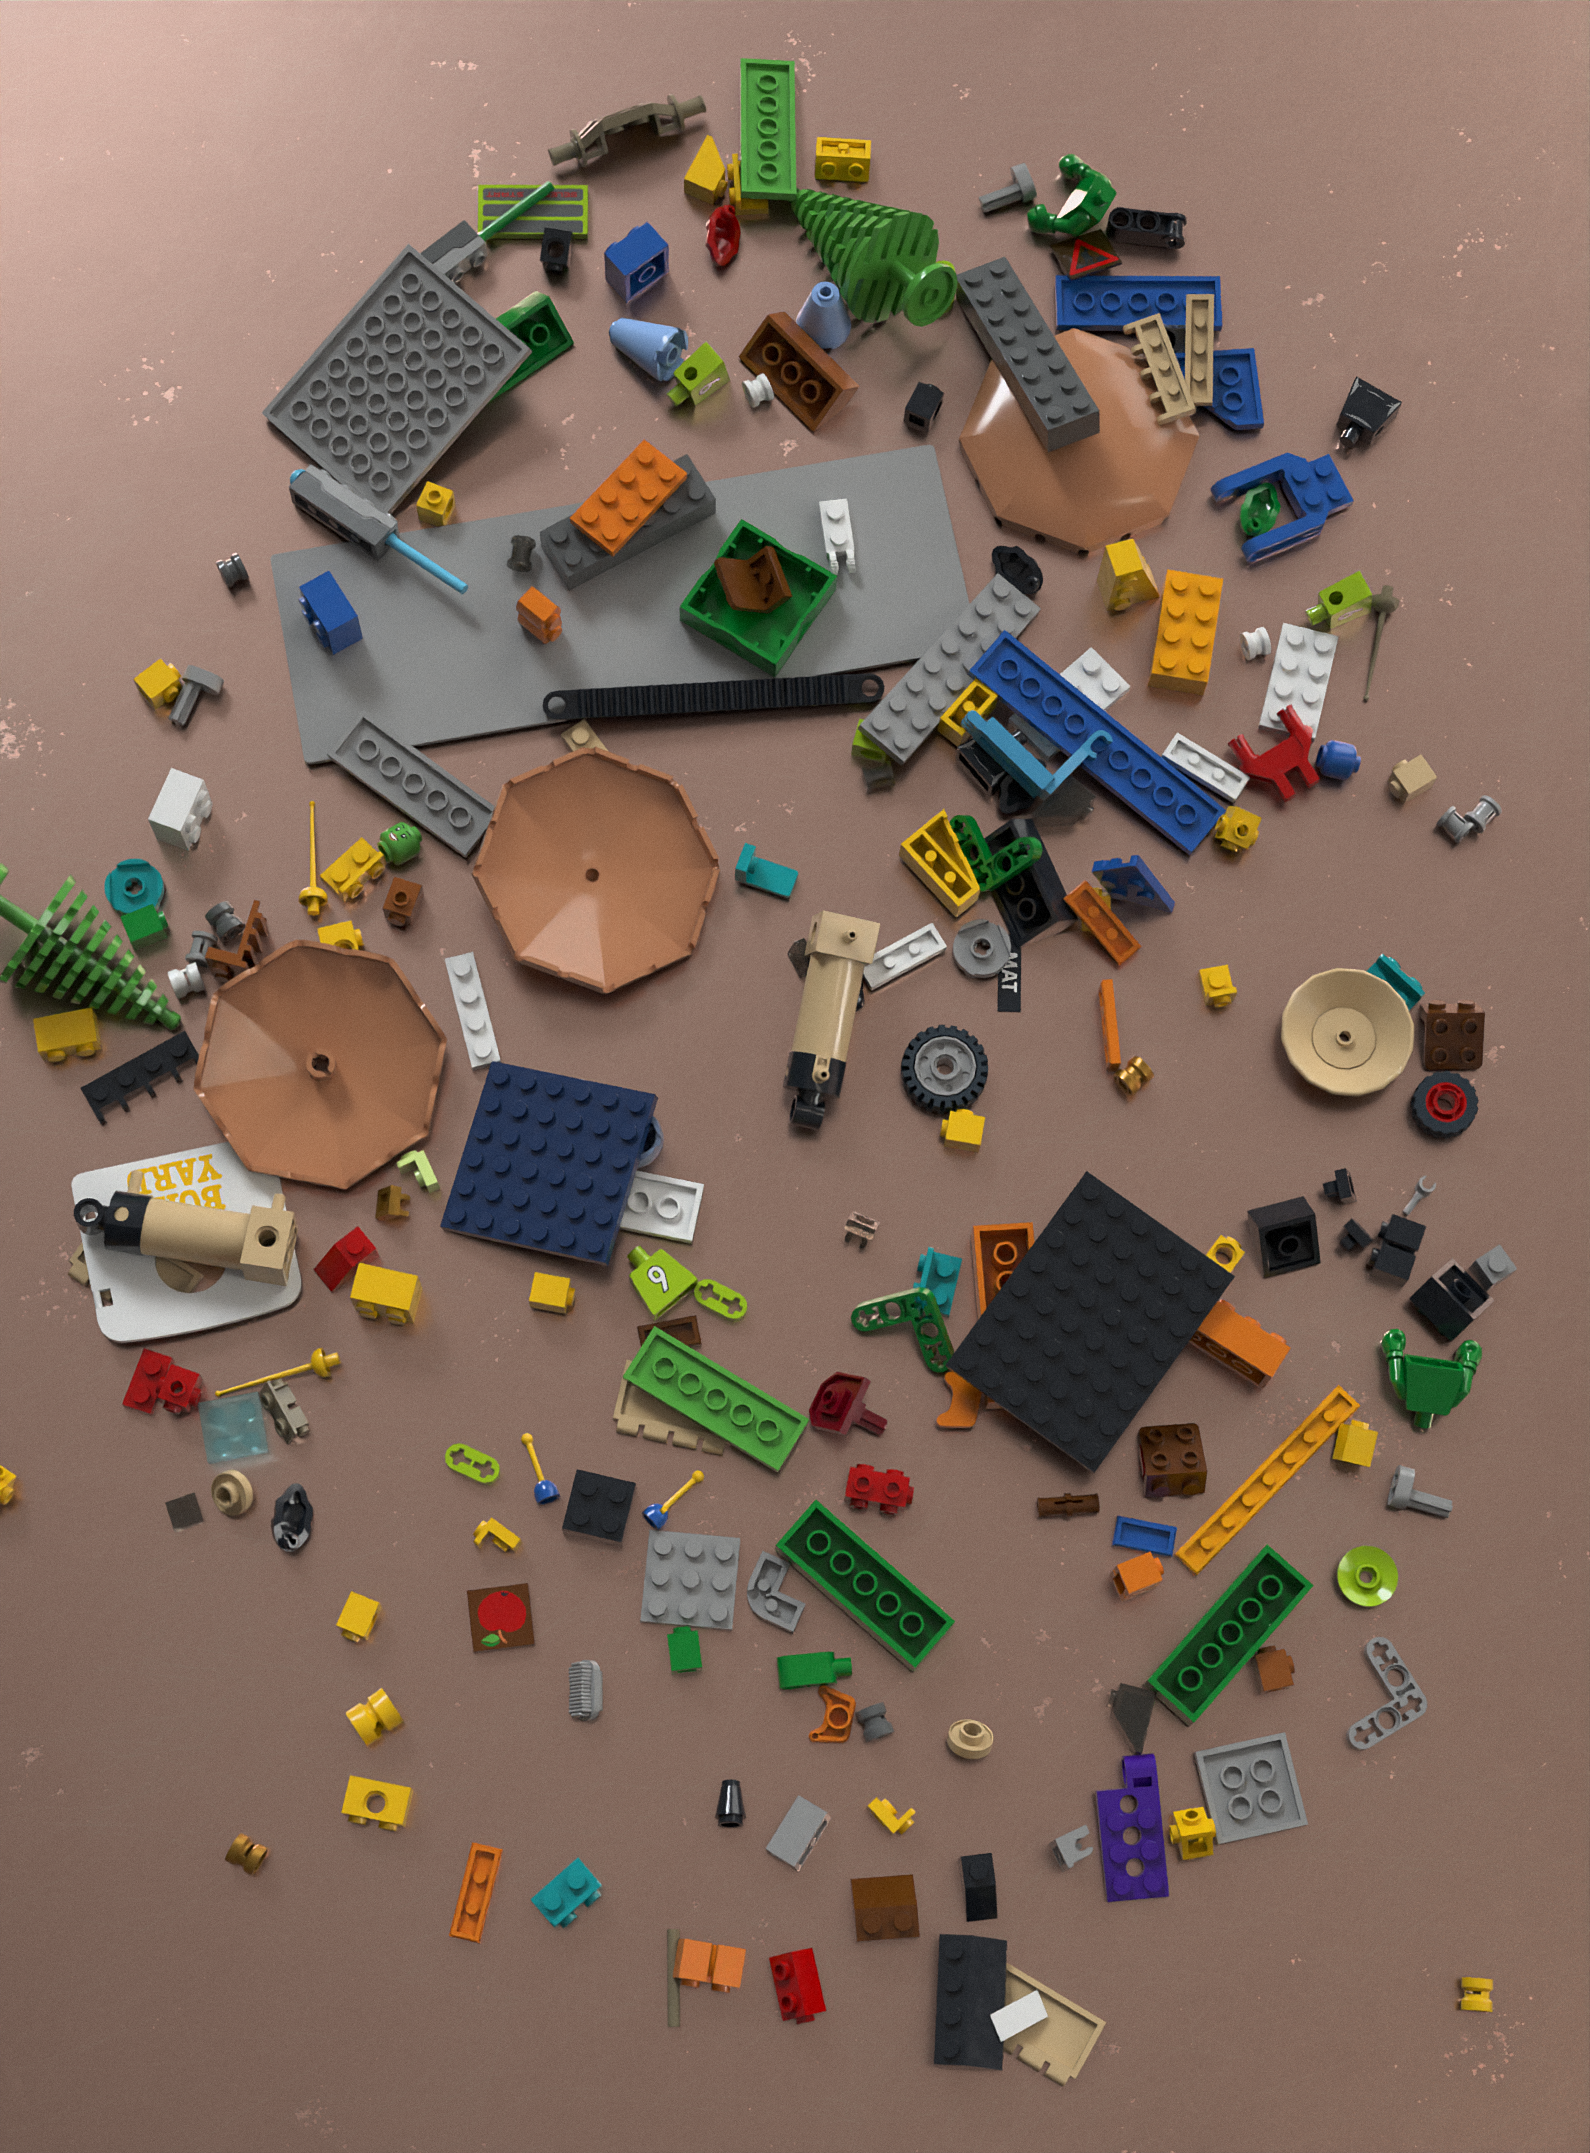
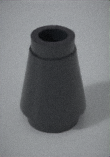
[715,1779,746,1828]

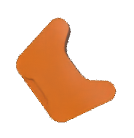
[936,1372,982,1428]
[809,1685,856,1744]

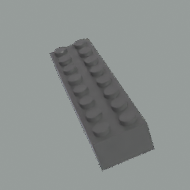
[956,257,1100,452]

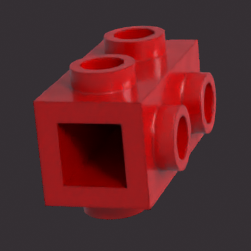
[844,1464,914,1515]
[769,1948,826,2025]

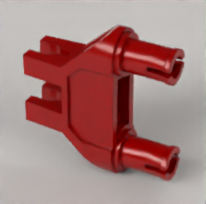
[1228,704,1320,803]

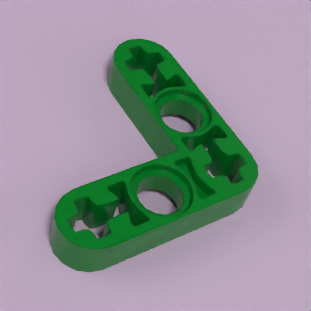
[950,815,1042,891]
[851,1287,954,1372]

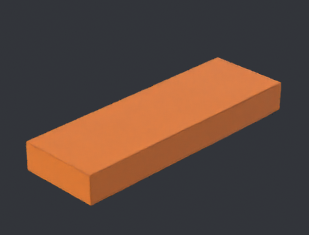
[1063,880,1142,965]
[1098,979,1121,1072]
[449,1842,503,1944]

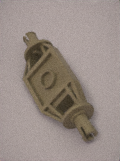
[548,94,706,167]

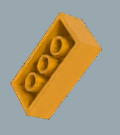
[1147,569,1223,695]

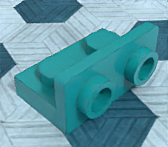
[1366,954,1425,1012]
[913,1247,962,1318]
[530,1858,603,1929]

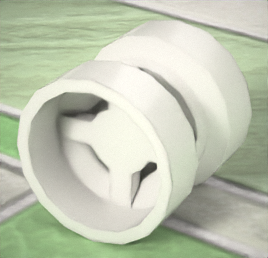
[168,962,205,999]

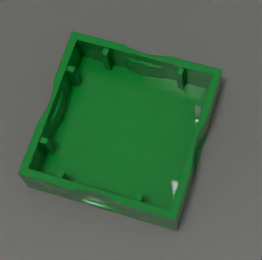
[679,519,837,677]

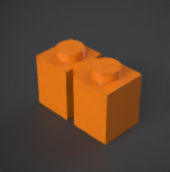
[1110,1551,1164,1602]
[673,1939,746,1993]

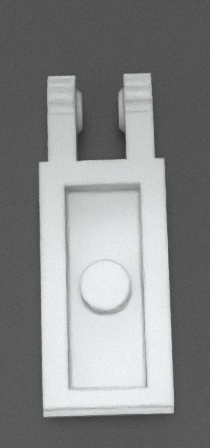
[819,498,855,575]

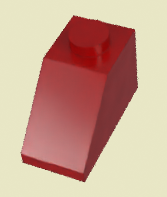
[313,1226,380,1293]

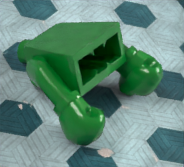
[1027,154,1117,237]
[1381,1328,1482,1428]

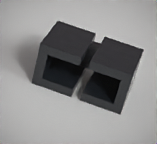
[1367,1214,1426,1287]

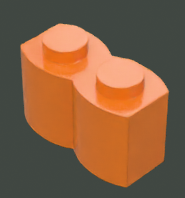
[516,586,562,644]

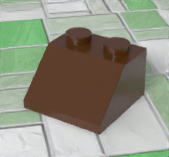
[850,1874,920,1943]

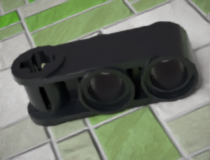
[1106,207,1187,249]

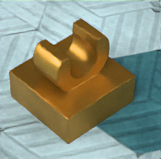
[375,1185,411,1221]

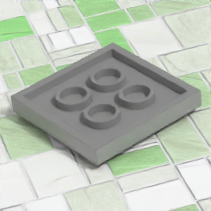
[640,1530,740,1631]
[1194,1732,1308,1845]

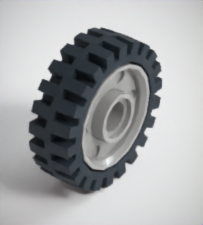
[901,1025,988,1114]

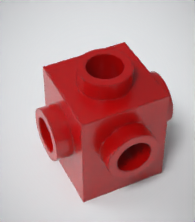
[155,1364,203,1415]

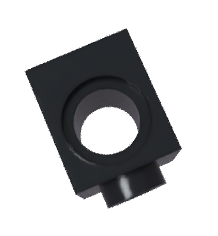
[540,227,574,272]
[903,382,944,432]

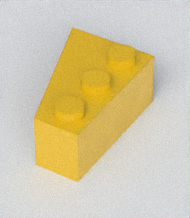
[1097,539,1160,611]
[899,809,980,918]

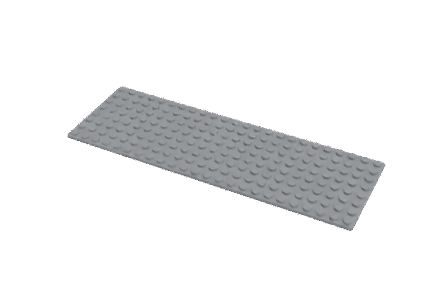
[270,445,969,765]

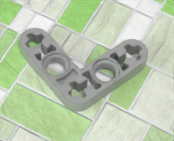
[1346,1637,1427,1751]

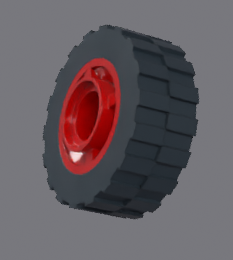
[1410,1071,1479,1139]

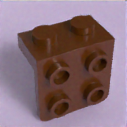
[714,546,792,614]
[1419,1000,1485,1070]
[1139,1423,1207,1498]

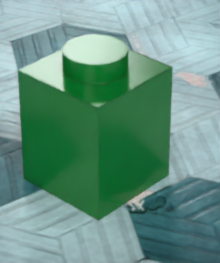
[120,904,169,951]
[667,1626,702,1675]

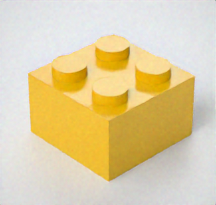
[350,1263,422,1325]

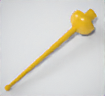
[298,801,328,916]
[215,1347,341,1397]

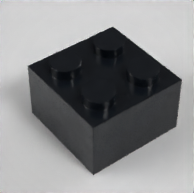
[562,1469,637,1548]

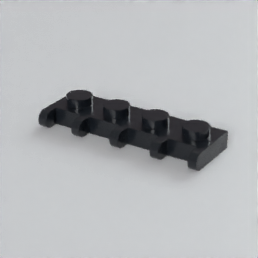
[80,1031,199,1124]

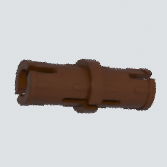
[1037,1493,1100,1518]

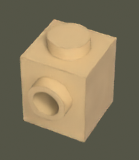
[1388,755,1437,804]

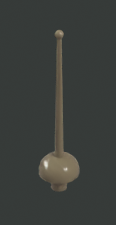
[1363,585,1400,701]

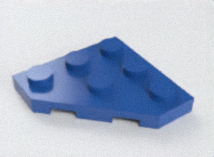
[1175,348,1264,430]

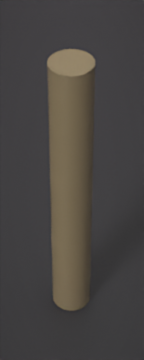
[667,1929,680,2027]

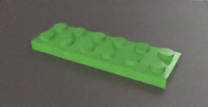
[740,58,796,201]
[623,1326,809,1473]

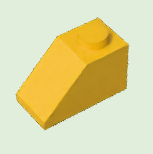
[684,135,728,205]

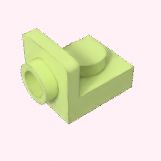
[396,1150,440,1193]

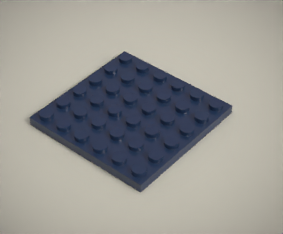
[440,1061,658,1266]

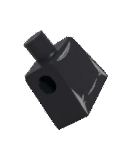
[1336,376,1402,448]
[955,729,1028,797]

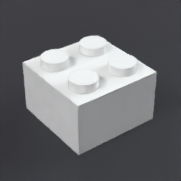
[148,768,213,851]

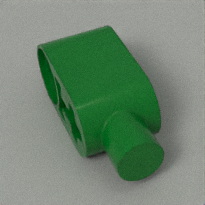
[776,1652,852,1690]

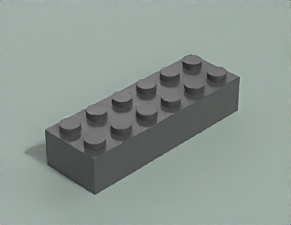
[540,454,716,591]

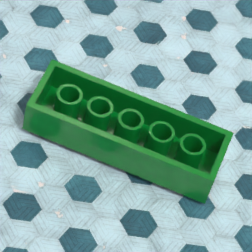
[775,1500,955,1672]
[1143,1544,1314,1726]

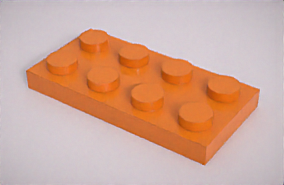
[570,439,687,557]

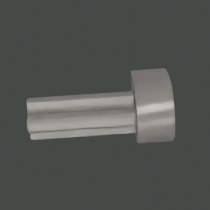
[979,163,1037,213]
[168,665,224,725]
[1387,1465,1453,1518]

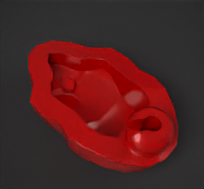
[705,204,741,266]

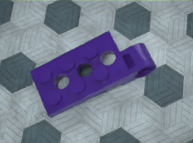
[1095,1753,1169,1902]

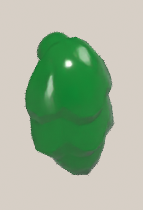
[1239,482,1281,537]

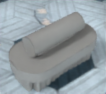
[569,1660,603,1721]

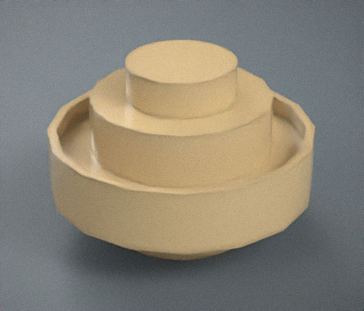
[211,1470,253,1516]
[947,1719,994,1759]

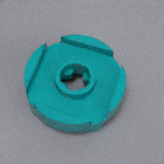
[104,859,164,915]

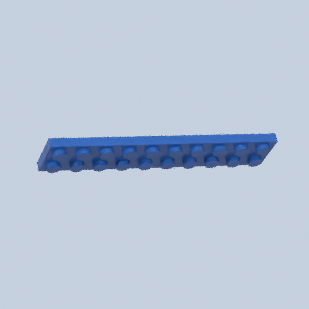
[968,630,1226,855]

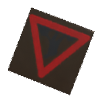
[1050,229,1122,281]

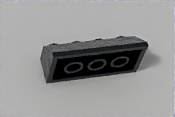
[972,819,1079,949]
[934,1934,1008,2071]

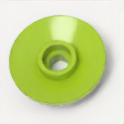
[1337,1546,1398,1607]

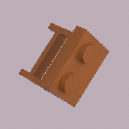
[205,900,269,983]

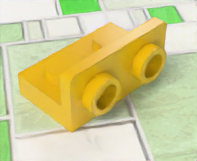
[814,137,871,182]
[727,153,769,215]
[320,837,387,903]

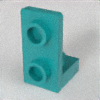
[735,843,798,898]

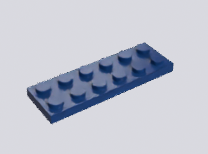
[1055,275,1222,331]

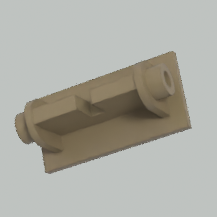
[259,1378,309,1444]

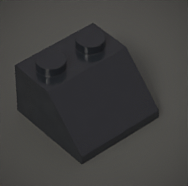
[1247,1196,1321,1278]
[1409,1258,1495,1342]

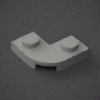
[747,1551,806,1633]

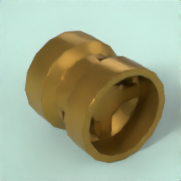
[1113,1056,1154,1097]
[225,1833,268,1876]

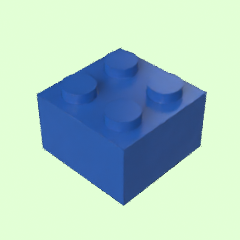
[604,221,669,303]
[298,570,363,655]

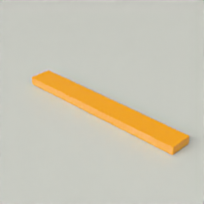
[1174,1385,1361,1577]

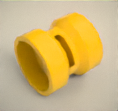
[1461,1977,1493,2012]

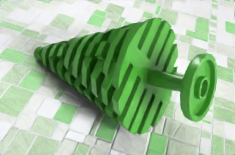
[787,187,958,327]
[0,863,181,1030]

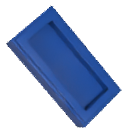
[1111,1515,1177,1558]

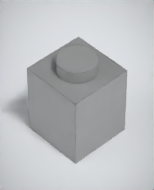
[1469,1244,1517,1292]

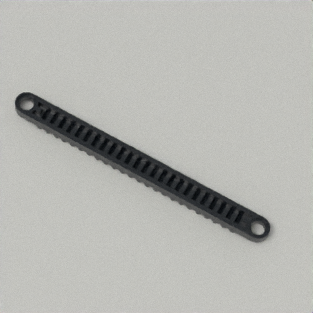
[542,673,885,720]

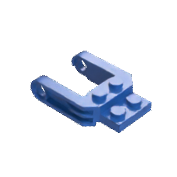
[1210,452,1354,562]

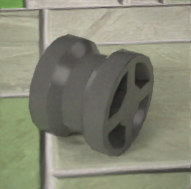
[216,553,249,588]

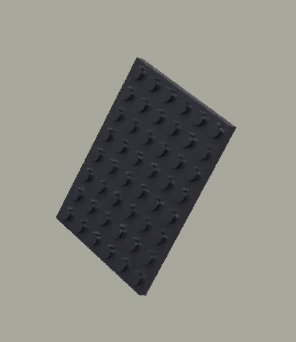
[945,1171,1235,1474]

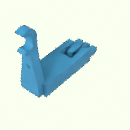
[961,710,1113,801]

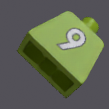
[666,342,730,407]
[1305,571,1372,629]
[627,1245,698,1321]

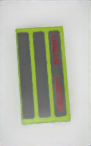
[478,185,588,239]

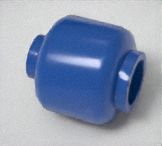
[1316,740,1361,780]

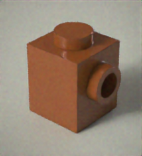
[383,877,424,926]
[1251,1645,1295,1695]

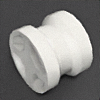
[742,373,774,408]
[1240,627,1271,660]

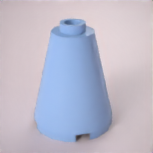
[796,282,851,350]
[609,318,688,381]

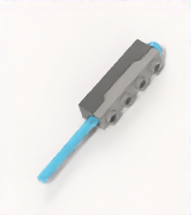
[289,465,468,594]

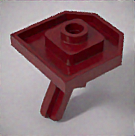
[809,1372,888,1436]

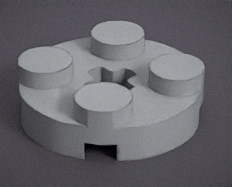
[953,919,1011,978]

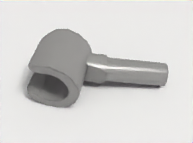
[1403,1176,1436,1216]

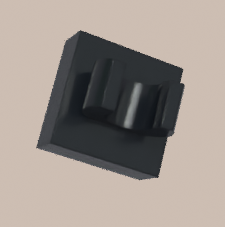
[1323,1168,1357,1204]
[1339,1218,1374,1252]

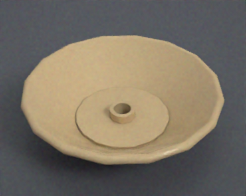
[1281,968,1414,1097]

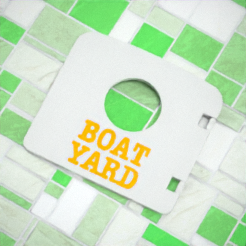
[71,1142,301,1343]

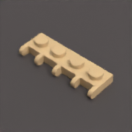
[1123,313,1196,425]

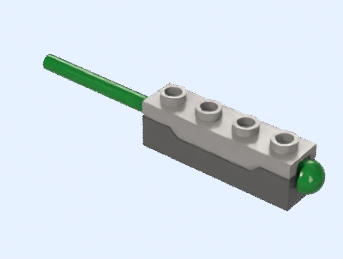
[420,181,555,283]

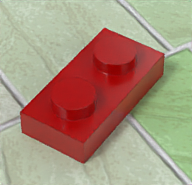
[122,1348,174,1416]

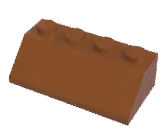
[738,311,860,432]

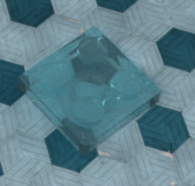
[198,1392,269,1464]

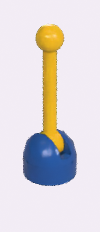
[521,1433,560,1505]
[642,1470,704,1530]

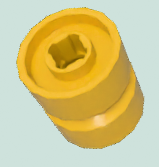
[345,1688,404,1746]

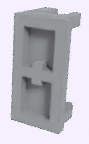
[766,1795,832,1872]
[1049,1825,1093,1872]

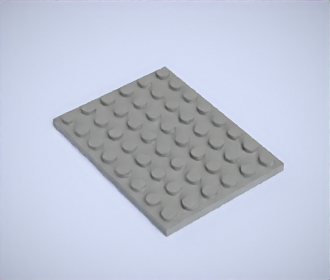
[262,243,532,515]

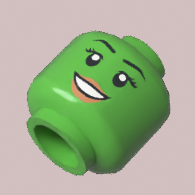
[377,822,422,865]

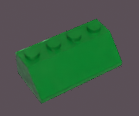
[487,291,574,404]

